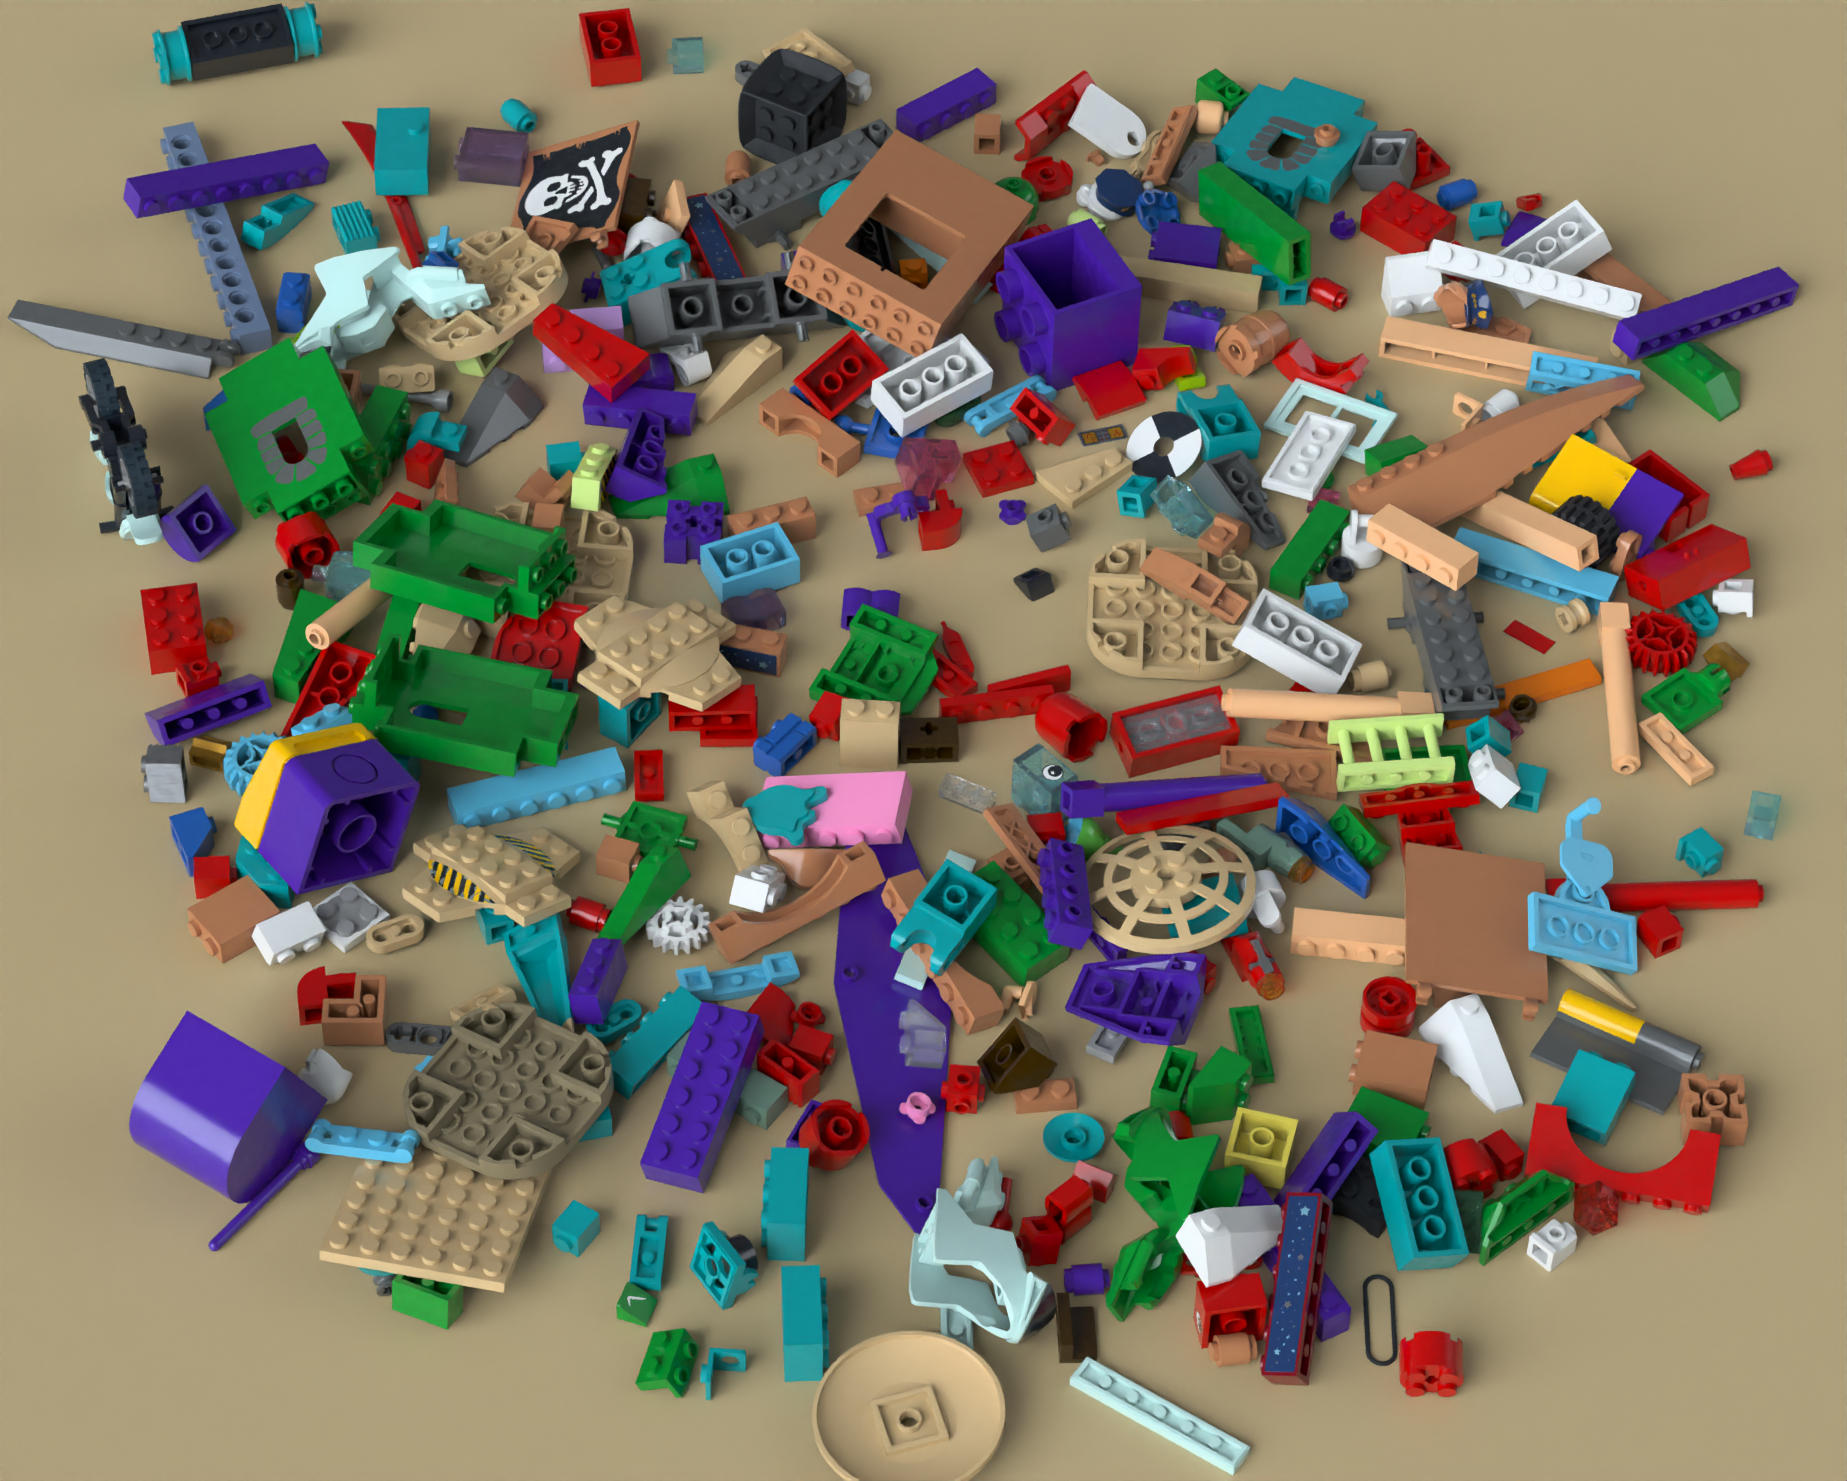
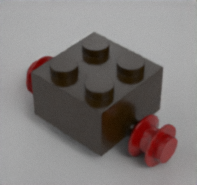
[601,173,657,256]

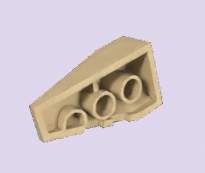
[696,335,783,426]
[409,603,482,711]

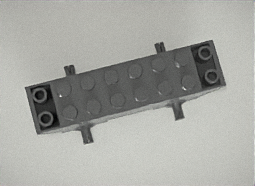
[705,119,893,251]
[627,251,845,354]
[1387,561,1506,721]

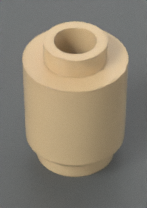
[1347,660,1392,693]

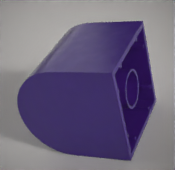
[129,1011,328,1204]

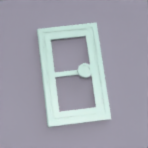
[1264,378,1398,464]

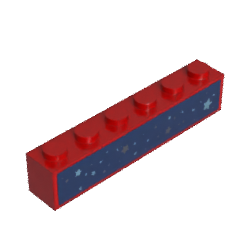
[681,193,746,281]

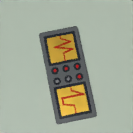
[1077,424,1128,447]

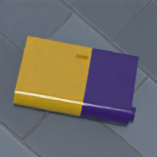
[1529,434,1684,560]

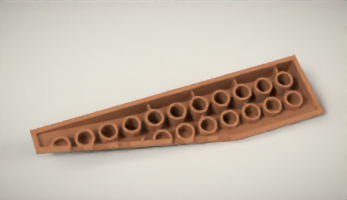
[1347,374,1645,528]

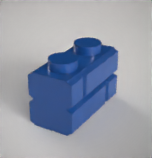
[276,272,312,334]
[753,713,817,777]

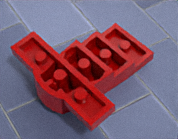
[1359,780,1480,867]

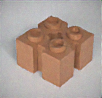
[1677,1073,1748,1146]

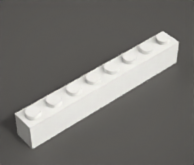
[1424,239,1642,320]

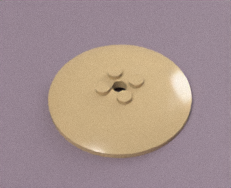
[812,1331,1006,1481]

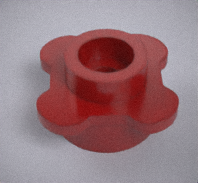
[790,1002,826,1029]

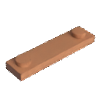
[1141,105,1198,186]

